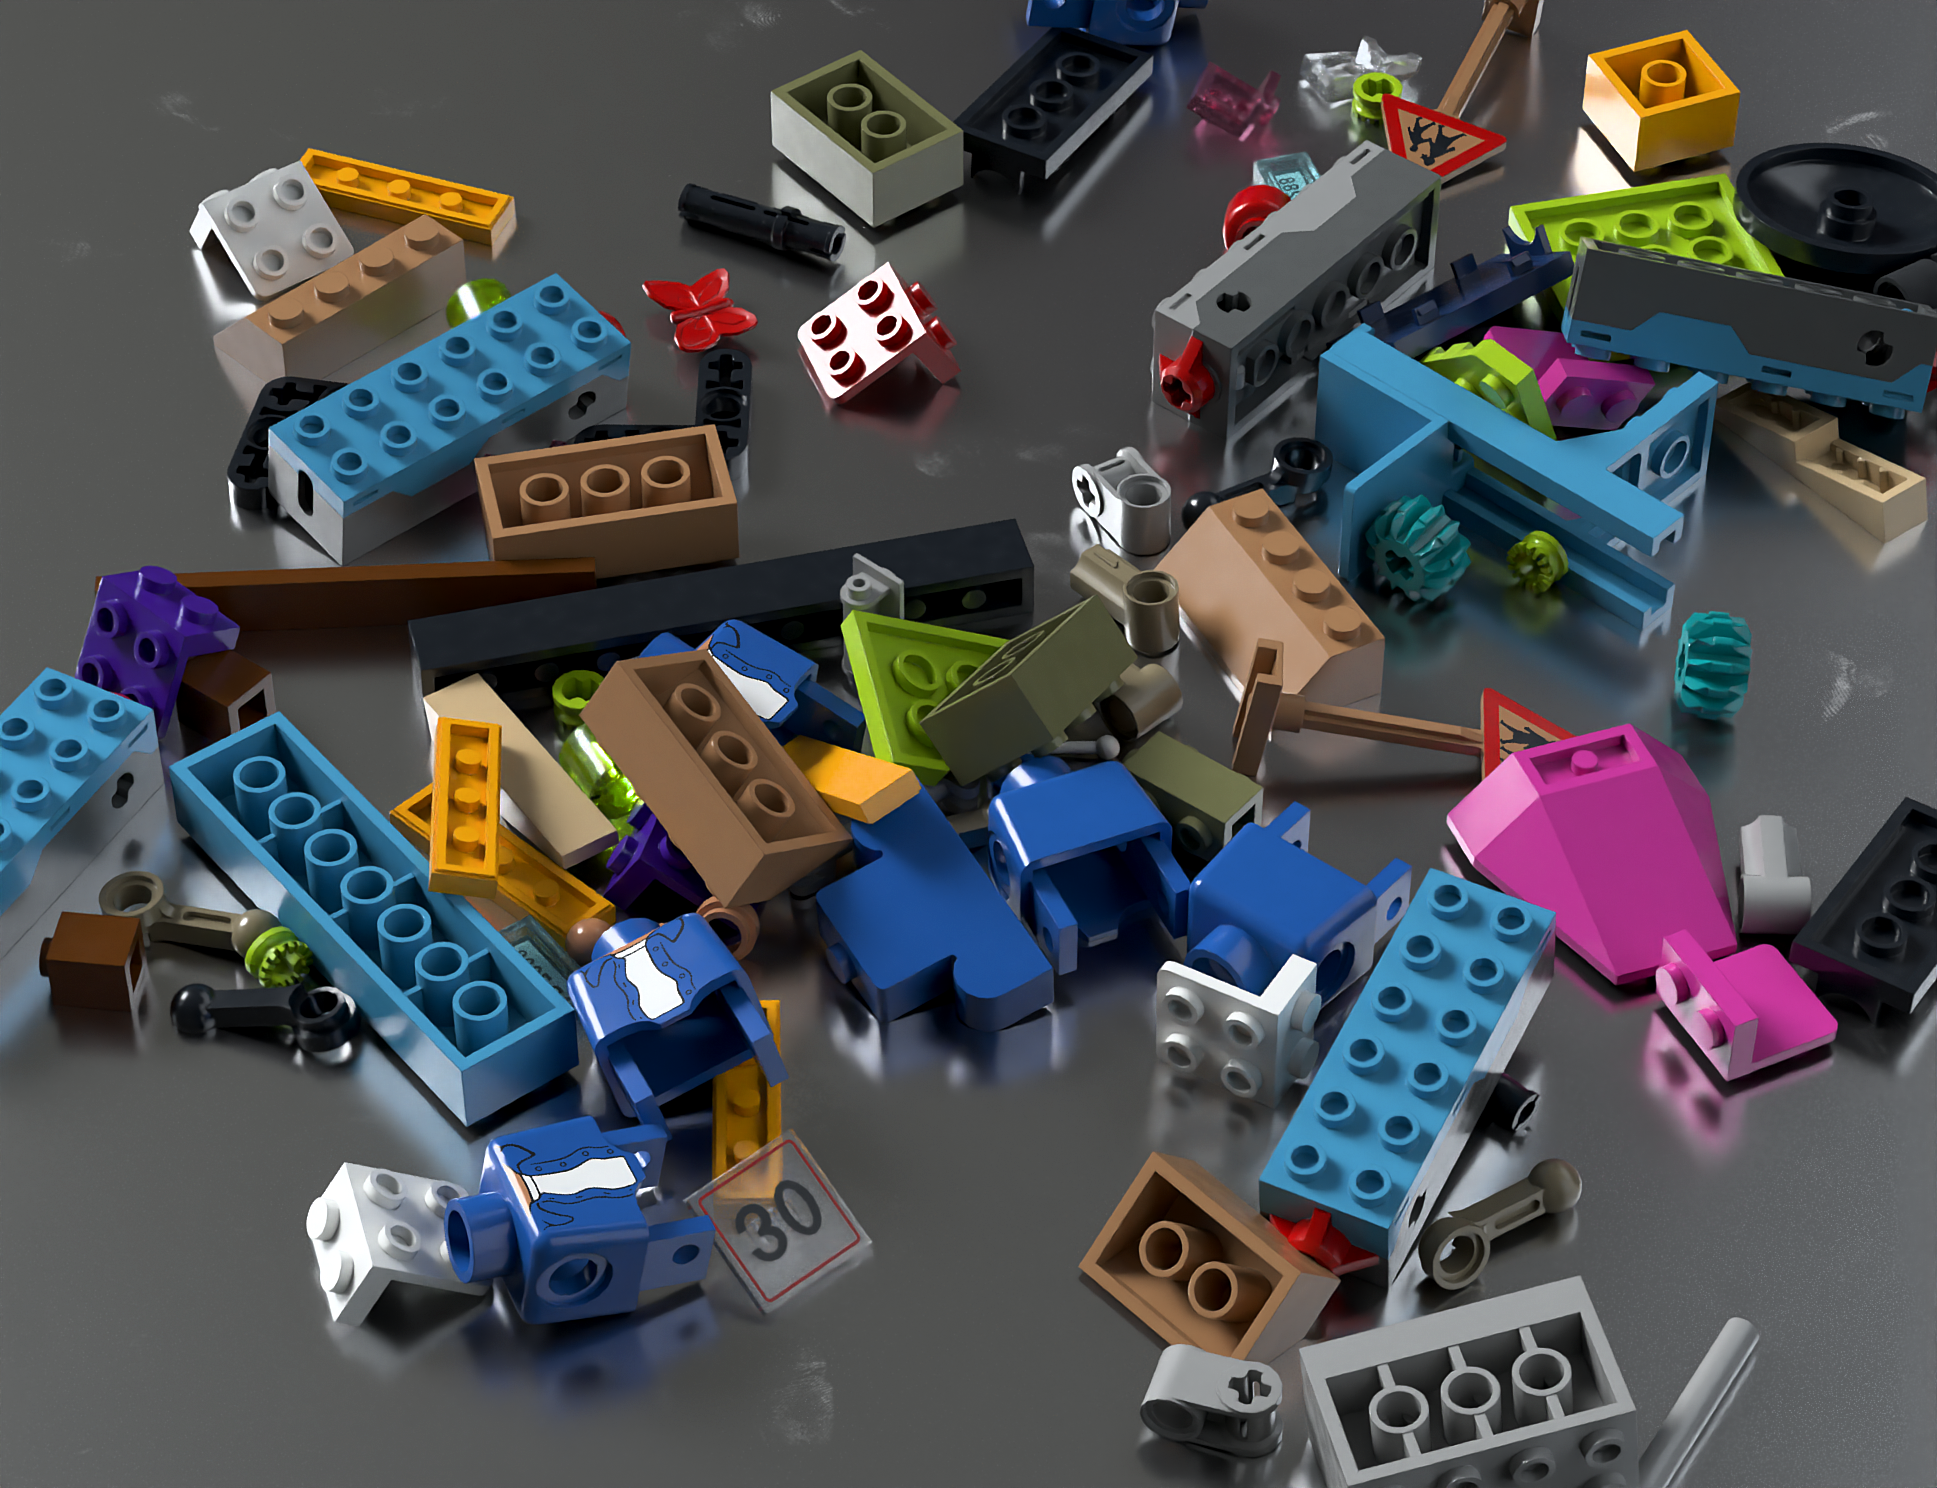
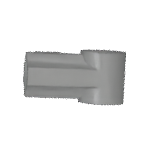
[1738,815,1811,935]

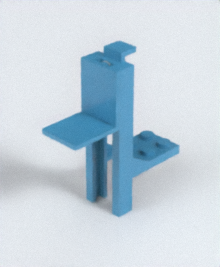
[1314,323,1719,631]

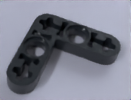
[574,348,753,482]
[227,377,349,510]

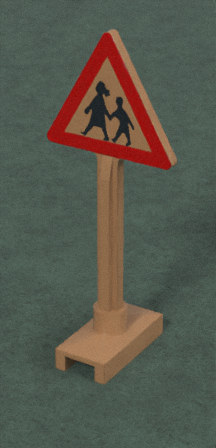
[1381,0,1544,184]
[1232,638,1577,781]

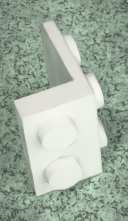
[189,160,354,301]
[1156,954,1322,1109]
[307,1162,494,1326]

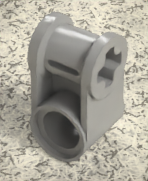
[1072,447,1171,555]
[1140,1344,1283,1457]

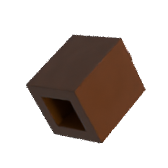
[175,650,276,743]
[39,911,147,1012]

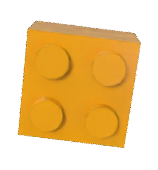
[1582,30,1741,172]

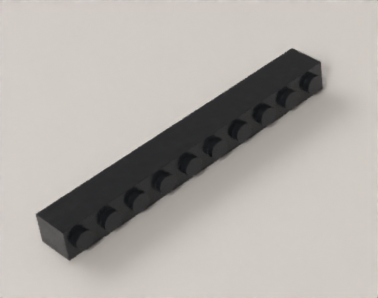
[407,518,1034,717]

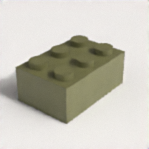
[771,50,964,228]
[919,594,1138,787]

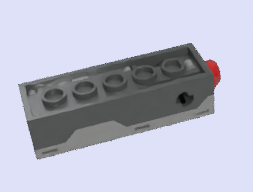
[1150,140,1442,440]

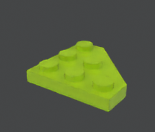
[1418,339,1557,441]
[840,610,1010,786]

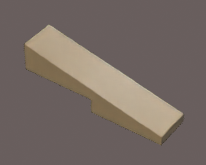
[1714,382,1928,544]
[423,673,619,870]

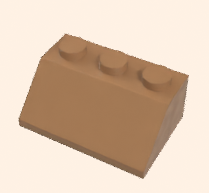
[1078,1151,1341,1365]

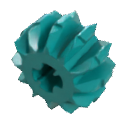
[1365,494,1471,602]
[1673,611,1753,720]

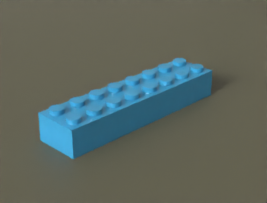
[169,711,579,1127]

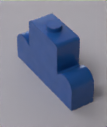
[816,775,1054,1032]

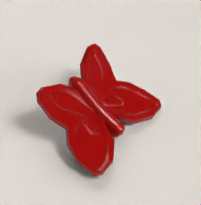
[642,268,758,353]

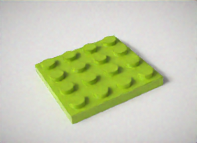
[1508,173,1785,363]

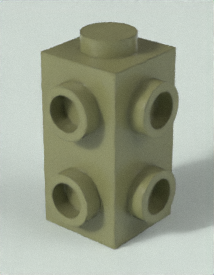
[1121,731,1263,862]

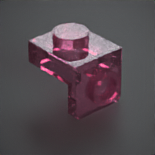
[1186,62,1281,142]

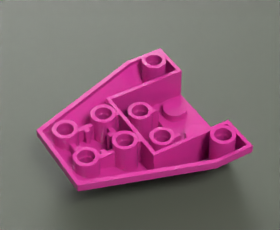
[1447,723,1737,985]

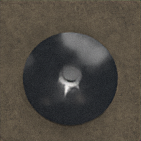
[1733,143,1937,275]

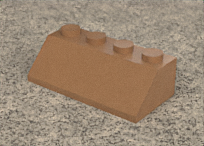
[213,214,468,383]
[474,424,740,579]
[1154,488,1385,732]
[579,649,853,909]

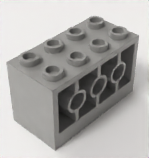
[1299,1275,1639,1488]

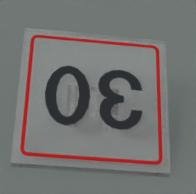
[683,1128,872,1317]

